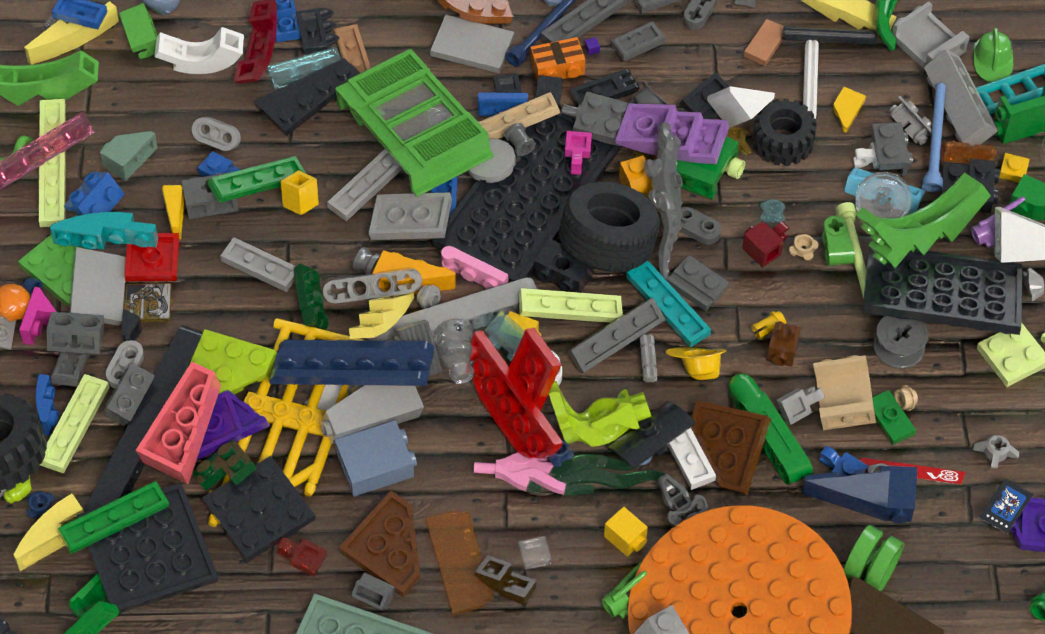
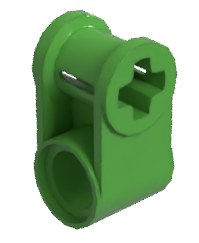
[822,216,855,266]

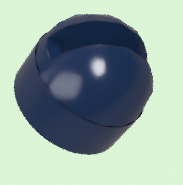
[20,278,42,296]

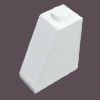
[995,207,1045,263]

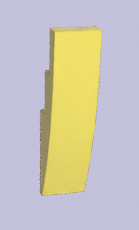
[801,0,896,35]
[24,1,119,65]
[349,293,414,339]

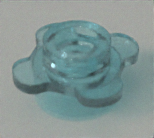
[760,199,786,223]

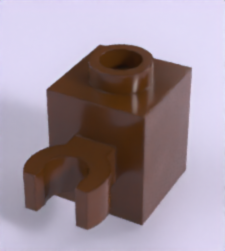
[767,321,801,367]

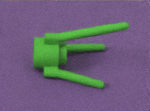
[601,562,647,619]

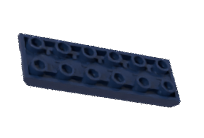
[269,340,435,386]

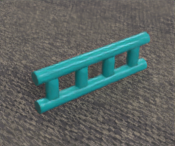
[976,64,1045,115]

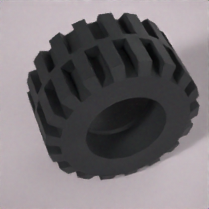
[752,98,817,166]

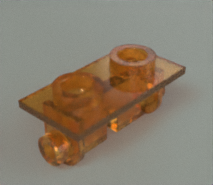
[944,140,997,164]

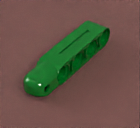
[728,373,813,485]

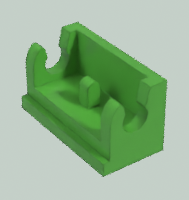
[119,3,158,59]

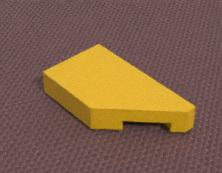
[833,87,866,133]

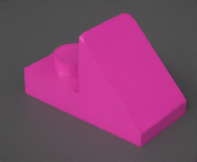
[19,287,56,345]

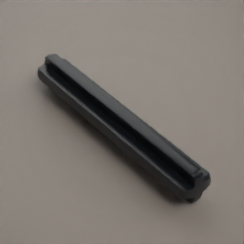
[782,26,877,45]

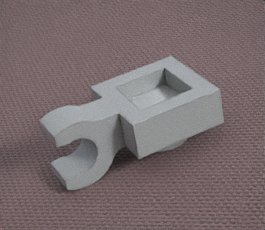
[777,386,824,425]

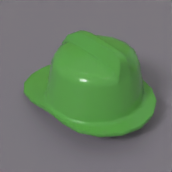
[974,28,1013,82]

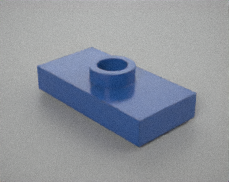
[478,93,528,116]

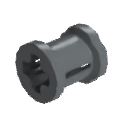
[504,123,536,157]

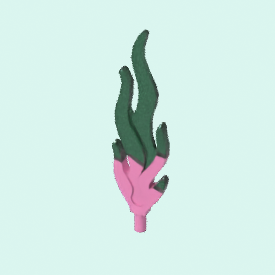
[474,452,676,495]

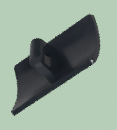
[606,401,695,469]

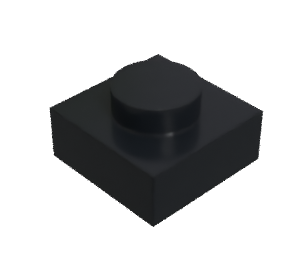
[493,73,522,93]

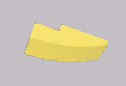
[13,494,84,571]

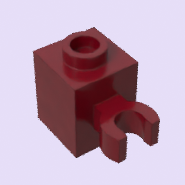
[742,221,790,268]

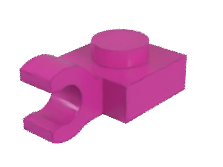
[565,131,592,175]

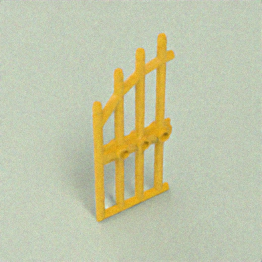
[208,318,368,527]

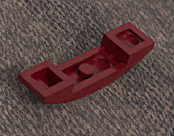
[234,0,277,84]

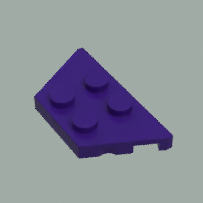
[196,390,270,461]
[1010,498,1045,552]

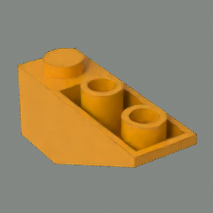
[372,251,456,294]

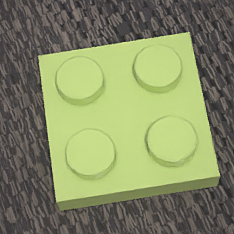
[977,324,1045,387]

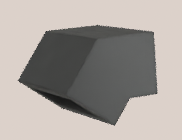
[351,573,395,610]

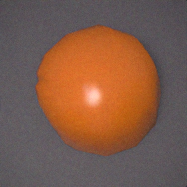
[0,284,31,322]

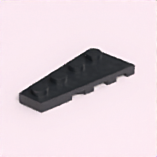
[254,58,360,136]

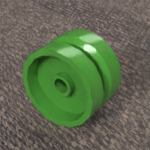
[844,524,905,591]

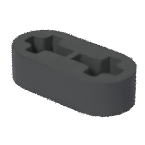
[683,0,716,30]

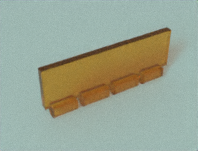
[426,510,494,615]

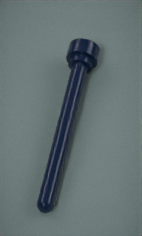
[505,0,576,67]

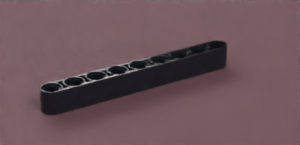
[84,325,203,512]

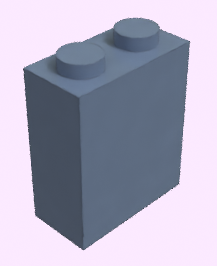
[335,420,417,497]

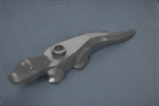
[645,122,683,279]
[658,474,708,527]

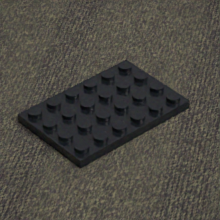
[862,247,1022,335]

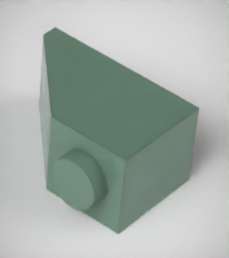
[100,131,158,181]

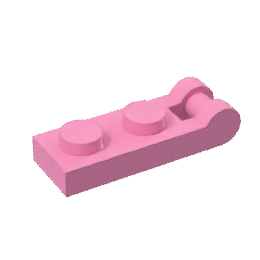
[441,246,508,290]

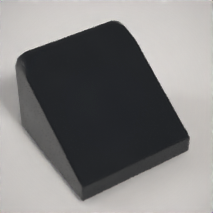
[536,75,563,108]
[122,310,142,342]

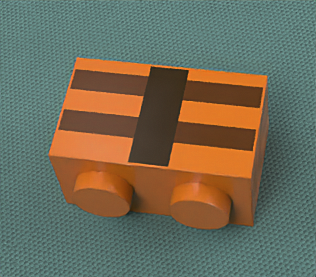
[530,37,585,82]

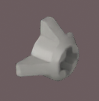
[1022,268,1044,301]
[973,435,1019,469]

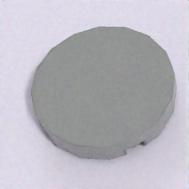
[468,139,516,183]

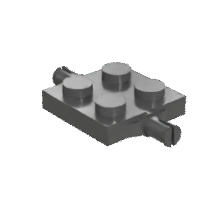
[561,92,631,147]

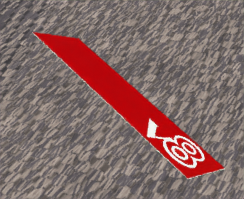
[859,458,966,485]

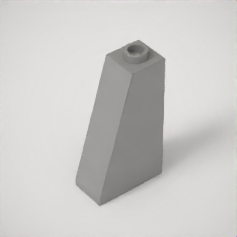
[321,385,424,445]

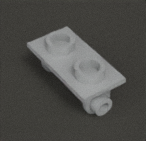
[889,96,933,145]

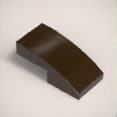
[475,555,536,605]

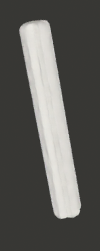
[803,40,819,119]

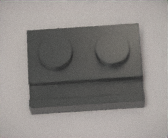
[666,255,730,312]

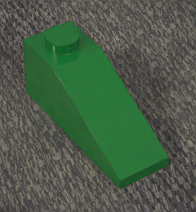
[1010,174,1045,221]

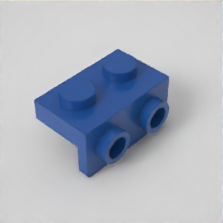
[64,172,125,216]

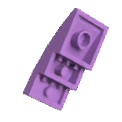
[615,103,729,164]

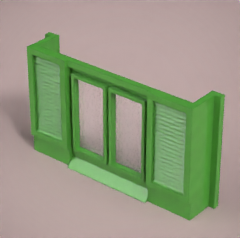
[335,48,494,197]

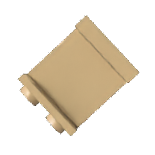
[813,355,876,431]

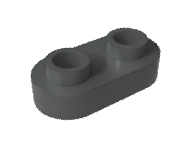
[679,207,721,245]

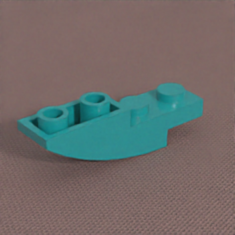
[50,212,158,250]

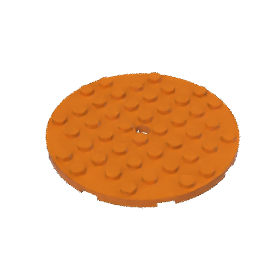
[628,505,852,634]

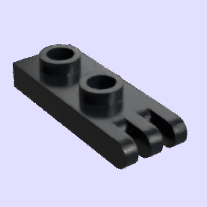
[570,69,640,108]

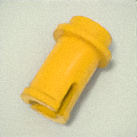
[751,311,786,340]

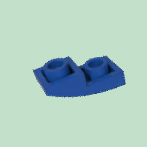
[275,0,301,42]
[36,374,59,436]

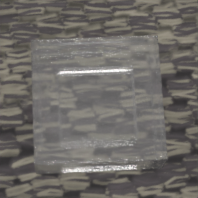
[519,536,552,570]

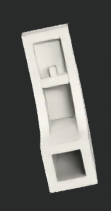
[155,27,244,74]

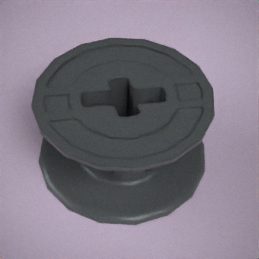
[873,316,929,369]

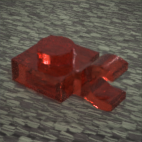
[277,537,327,577]

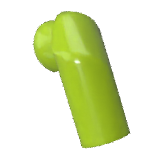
[4,475,32,503]

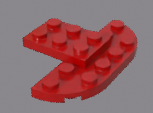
[470,328,563,459]

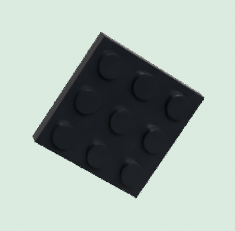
[202,456,316,562]

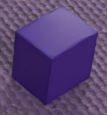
[584,37,600,55]

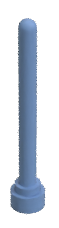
[922,83,946,193]

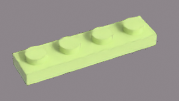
[518,288,623,323]
[39,374,110,473]

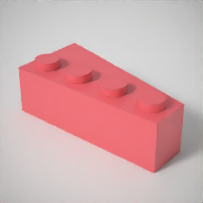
[136,362,221,484]

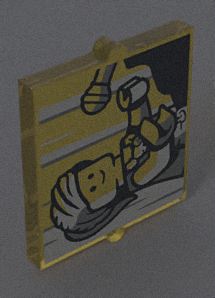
[123,283,174,322]

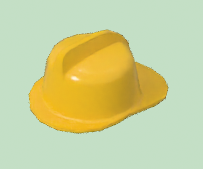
[666,347,726,380]

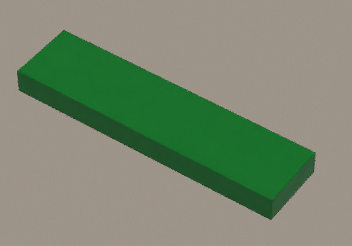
[207,156,306,203]
[58,481,169,554]

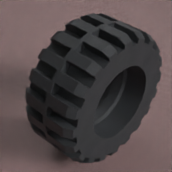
[0,393,47,493]

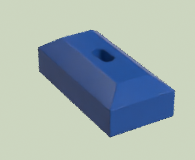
[52,0,108,30]

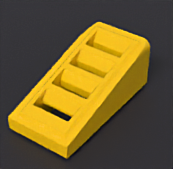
[162,185,185,240]

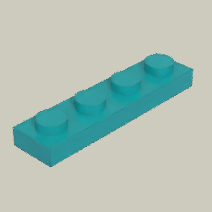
[627,261,711,348]

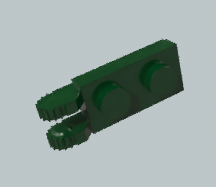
[294,263,329,330]

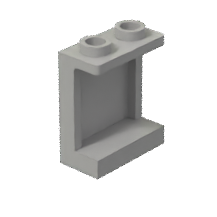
[892,2,969,70]

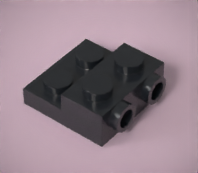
[941,158,1000,213]

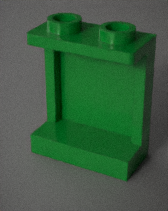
[993,84,1045,144]
[676,137,739,200]

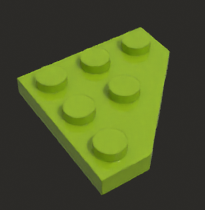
[190,329,277,394]

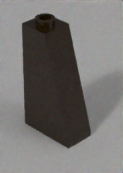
[849,577,944,634]

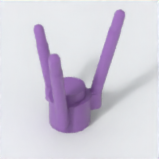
[970,197,1025,248]

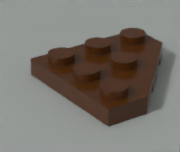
[691,400,771,495]
[339,491,420,597]

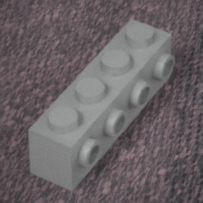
[924,50,998,148]

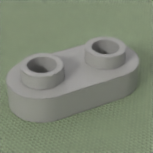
[192,117,241,151]
[106,340,144,389]

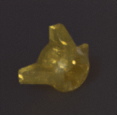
[726,127,752,156]

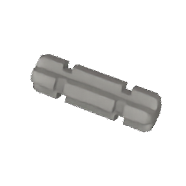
[640,334,658,383]

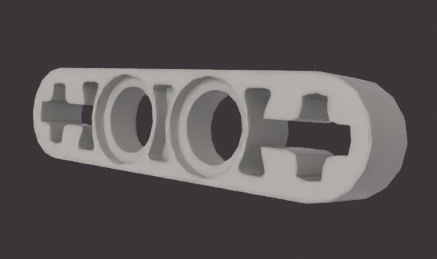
[323,269,422,303]

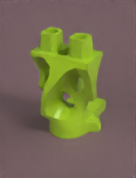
[549,381,651,447]

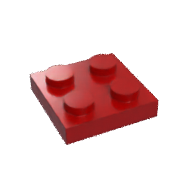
[125,233,180,281]

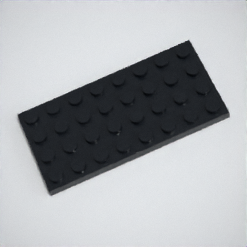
[432,112,622,283]

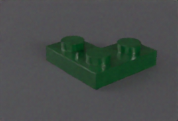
[192,438,257,491]

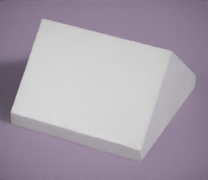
[707,87,775,128]

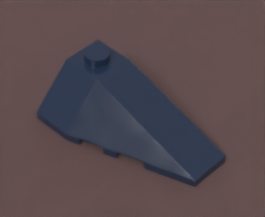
[802,466,917,524]

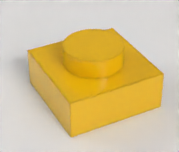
[999,153,1030,183]

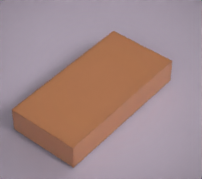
[744,19,784,66]

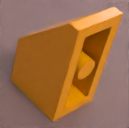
[619,155,659,212]

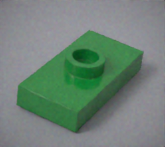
[872,390,916,446]
[64,601,120,634]

